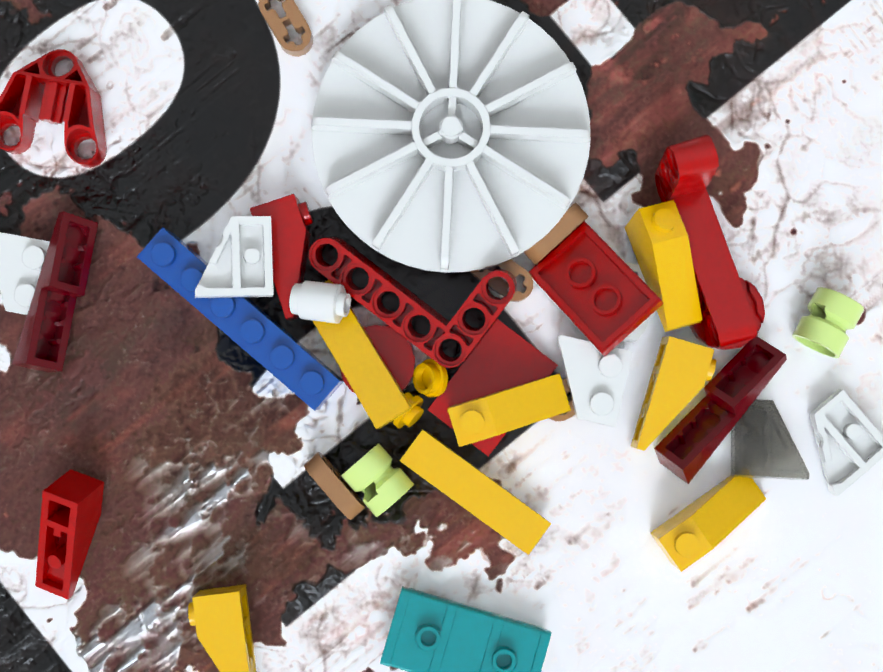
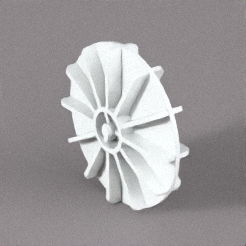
[311,0,591,273]

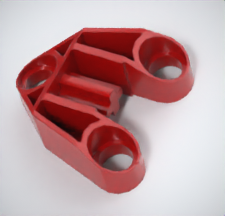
[0,49,107,168]

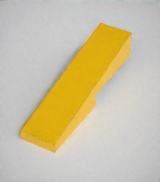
[313,280,413,429]
[400,429,552,555]

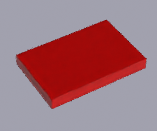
[529,221,664,357]
[427,319,558,457]

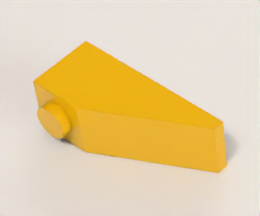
[624,200,703,332]
[630,336,716,451]
[448,373,571,447]
[650,467,766,572]
[188,584,257,672]

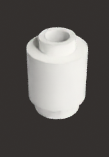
[289,280,351,324]

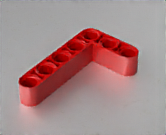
[655,134,757,349]
[309,237,517,368]

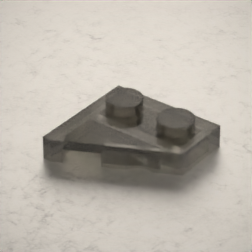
[731,399,810,481]

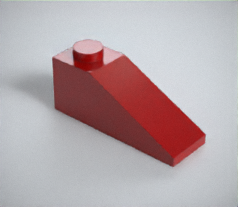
[250,194,313,321]
[35,469,104,600]

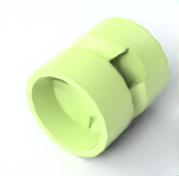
[792,287,864,358]
[341,443,414,517]

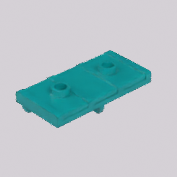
[380,586,552,672]

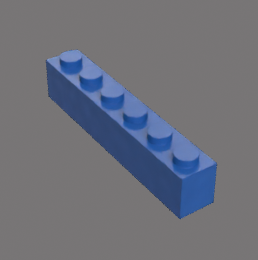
[137,227,344,411]

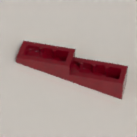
[12,211,98,373]
[654,337,787,484]

